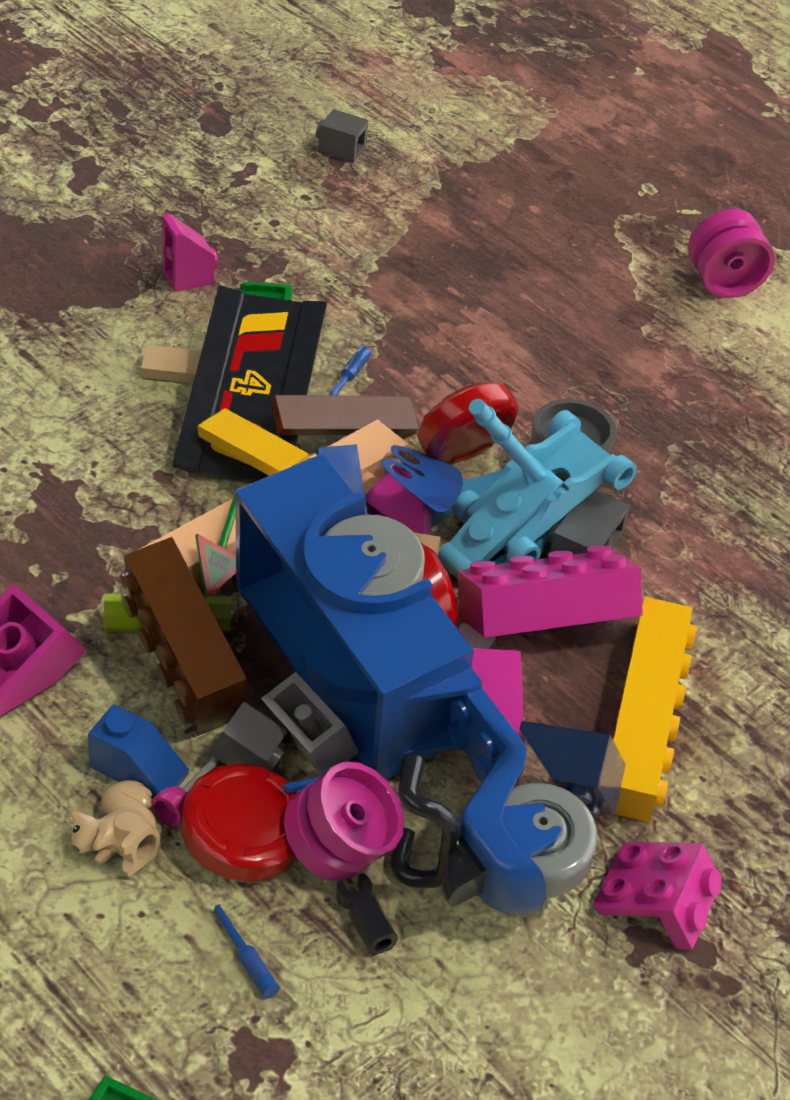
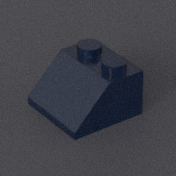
[519,721,626,818]

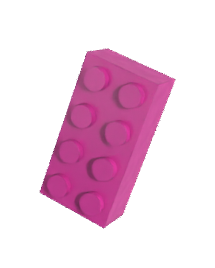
[457,546,643,638]

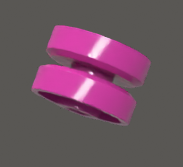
[688,209,775,298]
[284,761,404,881]

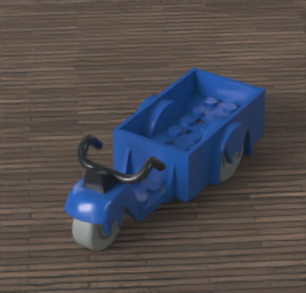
[235,453,597,915]

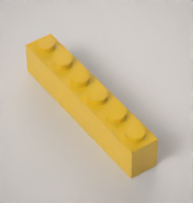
[613,597,697,823]

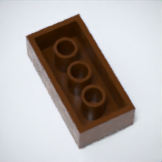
[120,537,247,736]

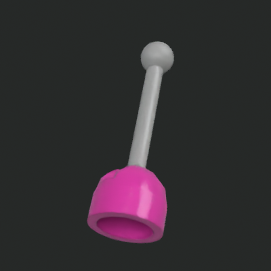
[151,757,223,827]

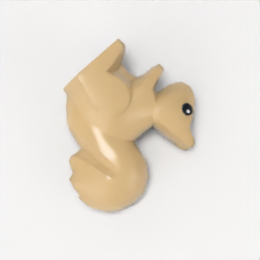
[71,780,160,877]

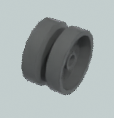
[529,399,616,486]

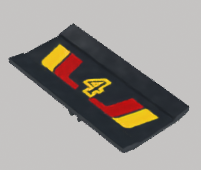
[173,285,327,483]

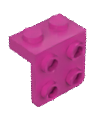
[593,842,722,950]

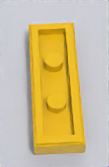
[198,408,309,476]

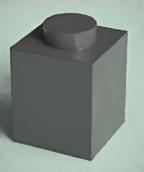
[316,109,369,163]
[209,702,288,771]

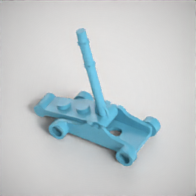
[438,399,637,580]

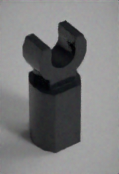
[336,873,398,956]

